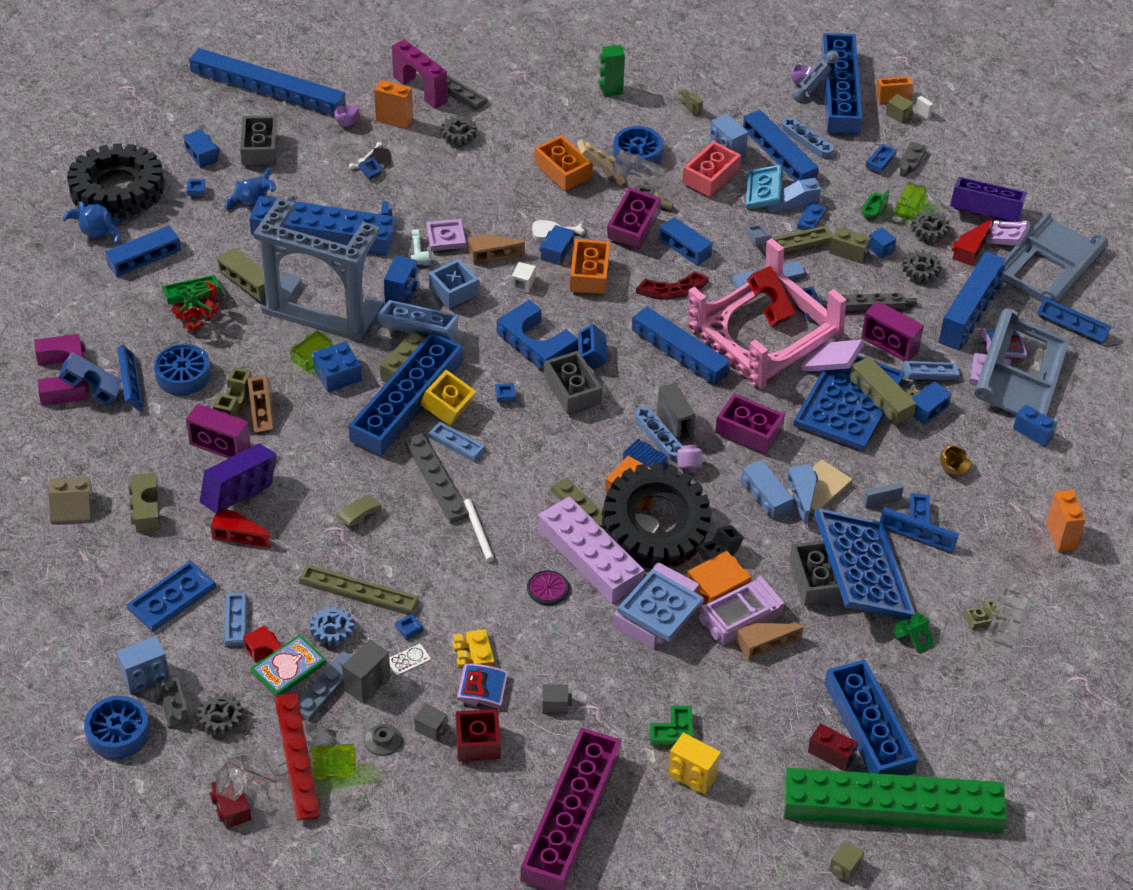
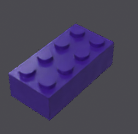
[950,177,1027,222]
[200,443,277,514]

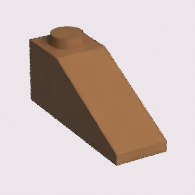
[468,234,525,264]
[248,375,274,433]
[736,623,804,661]

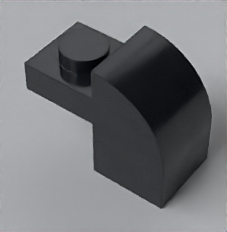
[696,525,744,561]

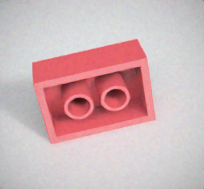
[682,141,741,197]

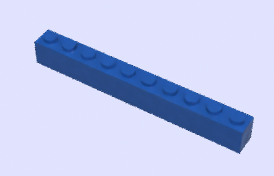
[189,48,346,116]

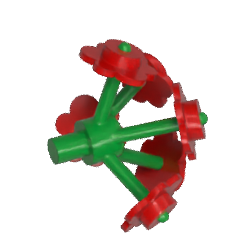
[171,280,220,331]

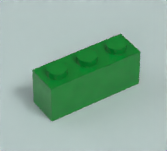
[598,45,625,96]

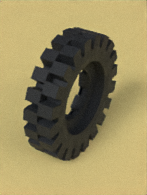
[67,143,165,218]
[602,463,711,569]

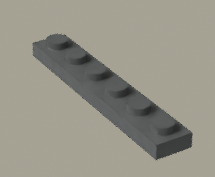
[404,433,468,524]

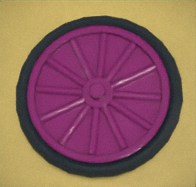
[527,570,569,605]

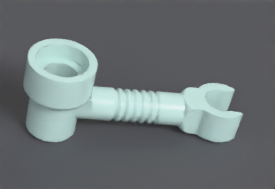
[411,229,430,266]

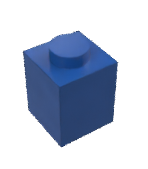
[869,227,896,259]

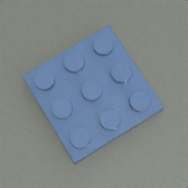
[617,569,703,642]

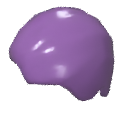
[790,65,814,86]
[334,105,360,127]

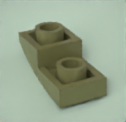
[337,496,382,526]
[962,598,1011,629]

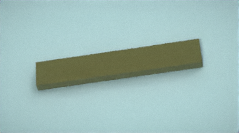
[299,565,419,615]

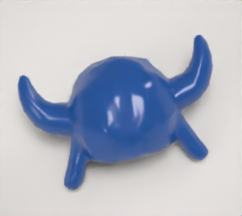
[225,168,276,210]
[63,201,121,244]

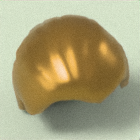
[940,445,972,476]

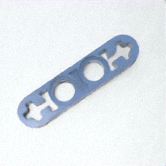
[782,117,834,159]
[635,407,682,462]

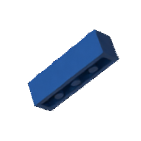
[105,225,181,277]

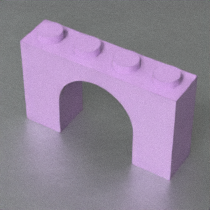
[613,562,700,649]

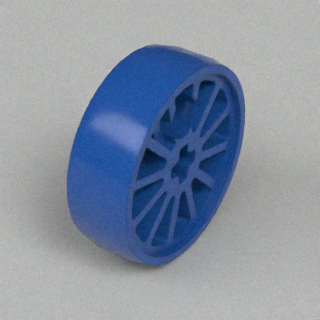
[612,126,664,171]
[154,344,211,395]
[84,696,150,759]

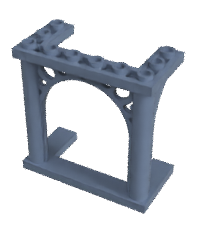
[253,198,384,343]

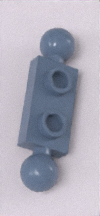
[792,51,839,101]

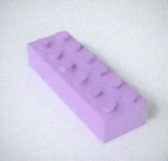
[538,496,644,604]

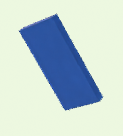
[126,560,217,632]

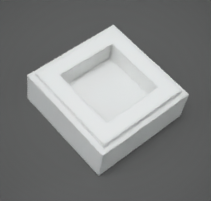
[915,96,933,119]

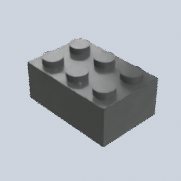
[240,116,278,165]
[544,351,602,414]
[789,540,843,606]

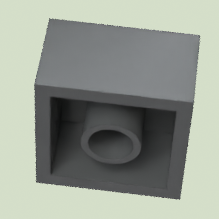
[342,639,391,703]

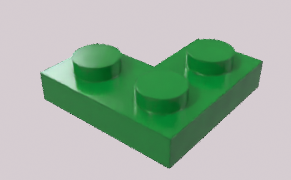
[650,705,693,746]

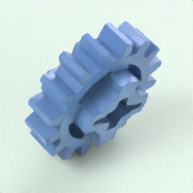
[310,605,355,647]

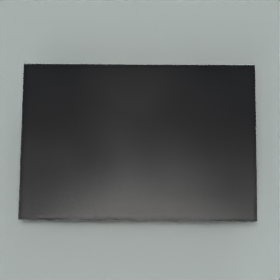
[373,148,391,164]

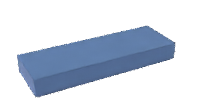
[902,361,960,381]
[429,422,486,463]
[225,593,247,647]

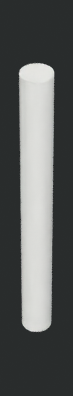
[464,499,494,562]

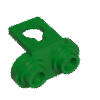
[861,190,890,220]
[893,612,934,652]

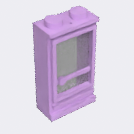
[699,576,784,646]

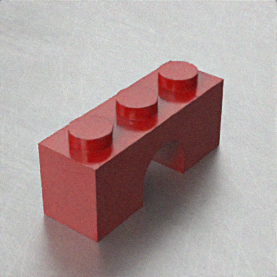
[746,266,795,327]
[243,625,284,662]

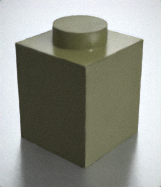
[886,94,914,123]
[829,841,864,882]

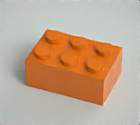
[534,135,593,191]
[570,239,610,294]

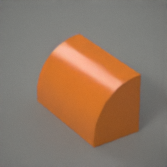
[877,77,913,104]

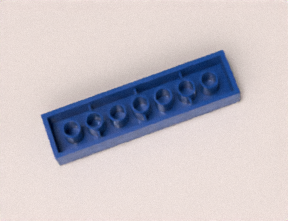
[821,33,862,134]
[249,196,396,256]
[348,332,463,456]

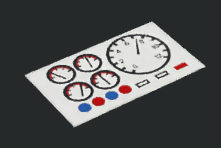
[390,644,431,675]

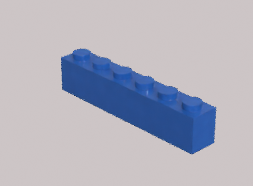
[743,110,819,182]
[632,306,730,385]

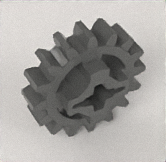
[440,115,477,145]
[911,210,950,242]
[902,250,941,282]
[197,693,244,736]

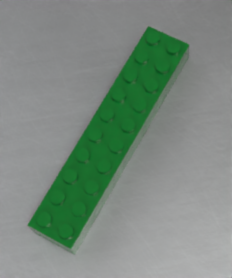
[784,767,1007,833]

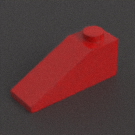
[951,220,992,266]
[210,509,271,548]

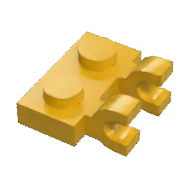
[452,629,494,667]

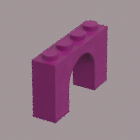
[392,39,448,109]
[34,334,90,406]

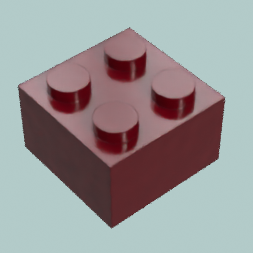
[456,709,501,761]

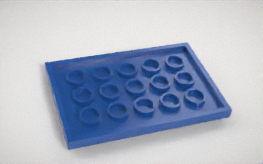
[793,356,905,451]
[814,508,915,620]

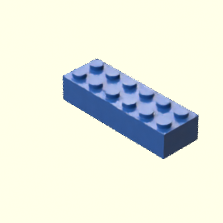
[939,251,1006,351]
[824,659,918,776]

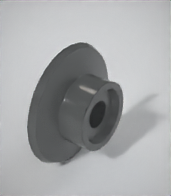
[364,724,402,756]

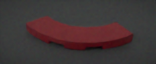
[636,271,709,299]

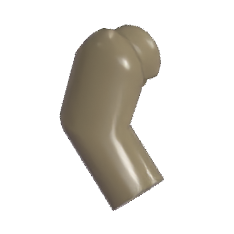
[653,191,674,211]

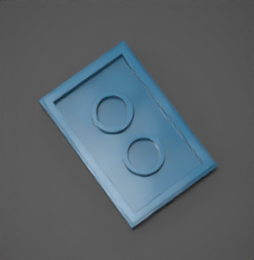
[746,165,783,210]

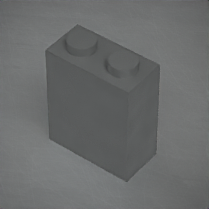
[657,383,695,443]

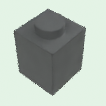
[542,684,572,714]
[414,704,449,742]

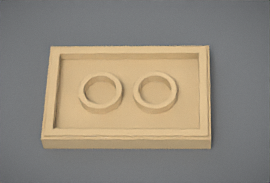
[787,459,852,514]

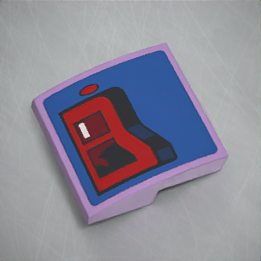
[981,329,1027,358]
[456,664,508,709]

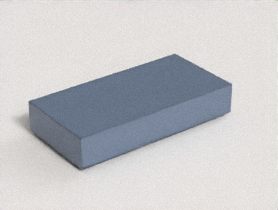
[745,224,772,245]
[863,482,904,508]

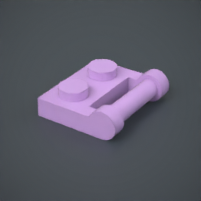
[986,219,1030,245]

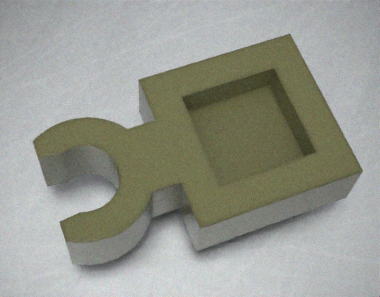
[679,89,703,116]

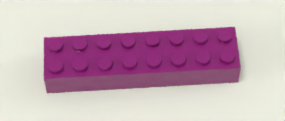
[520,727,622,890]

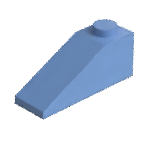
[767,178,821,213]
[787,464,818,524]

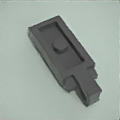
[899,142,927,177]

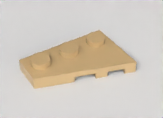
[577,139,625,186]

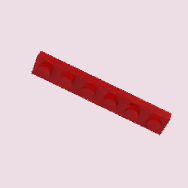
[274,694,320,821]

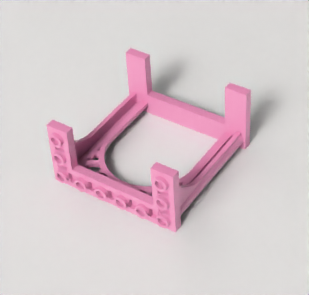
[688,238,846,390]

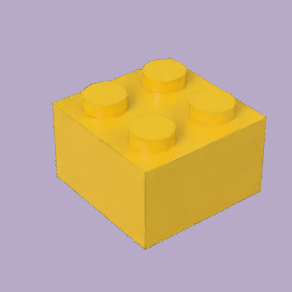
[420,370,476,426]
[668,733,721,794]

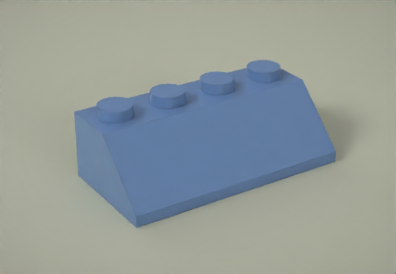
[377,300,459,341]

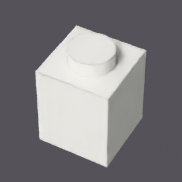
[511,262,536,293]

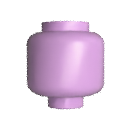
[677,445,702,473]

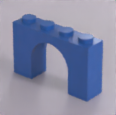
[496,299,578,371]

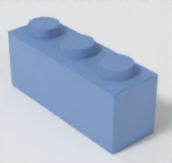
[741,460,794,520]

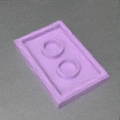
[801,340,864,372]

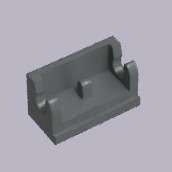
[159,677,190,728]

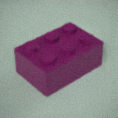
[607,187,661,250]
[861,301,924,361]
[715,393,785,454]
[186,403,251,459]

